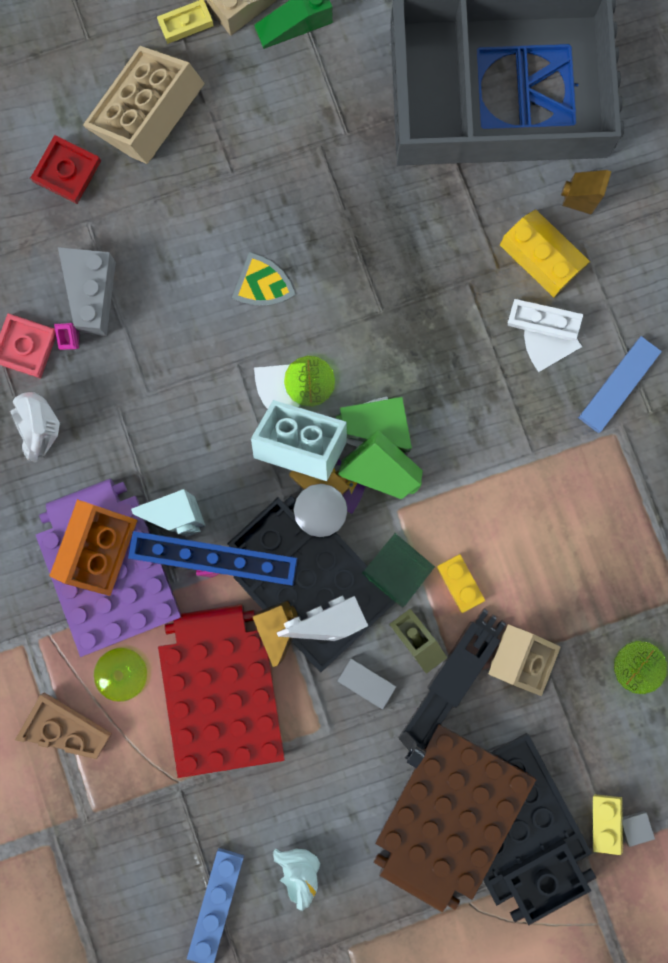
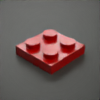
[30,135,101,204]

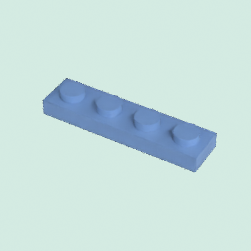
[187,848,244,963]

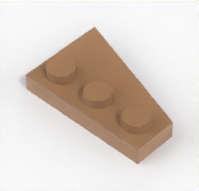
[15,692,112,759]

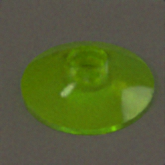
[94,648,147,702]

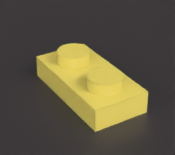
[157,0,214,44]
[593,794,623,855]

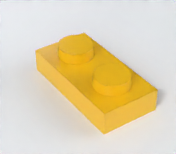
[436,554,485,613]

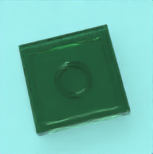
[362,533,435,608]

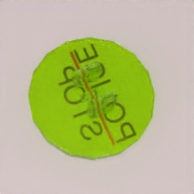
[284,356,335,407]
[614,641,667,694]

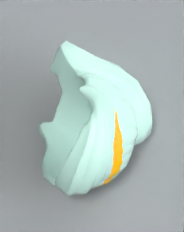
[273,848,320,911]

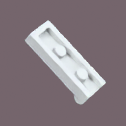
[508,299,583,342]

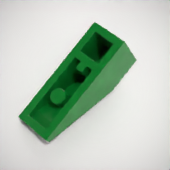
[254,0,333,49]

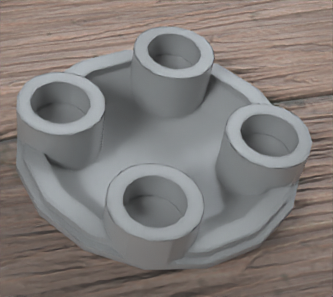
[294,484,347,537]

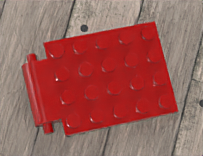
[158,604,285,778]

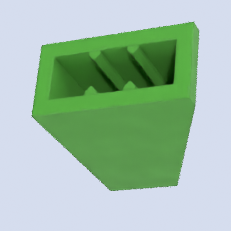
[336,397,412,452]
[338,430,423,499]

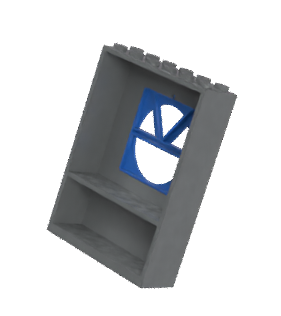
[390,0,624,166]

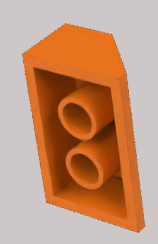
[49,499,138,596]

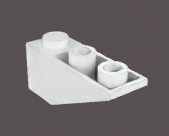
[277,595,368,641]

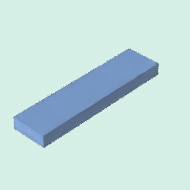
[578,336,662,433]

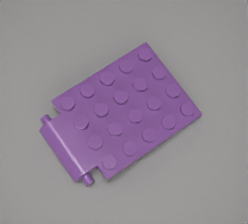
[36,478,181,657]

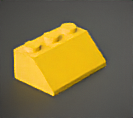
[500,209,590,298]

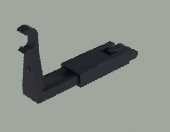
[398,608,506,768]

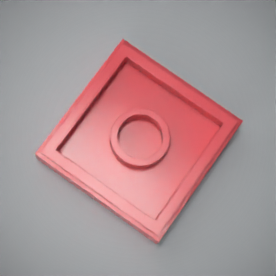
[0,313,56,379]

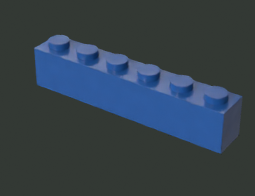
[128,531,298,586]

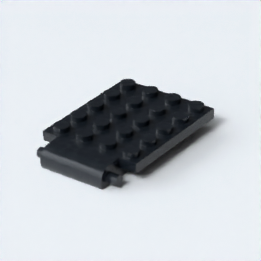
[227,496,399,673]
[483,733,596,926]

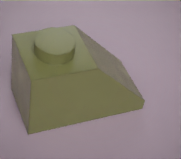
[389,609,447,674]

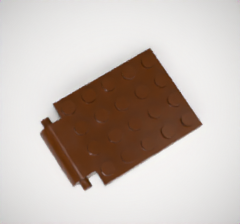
[373,723,536,912]

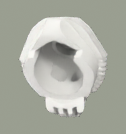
[10,392,60,462]

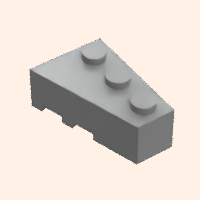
[58,247,116,336]

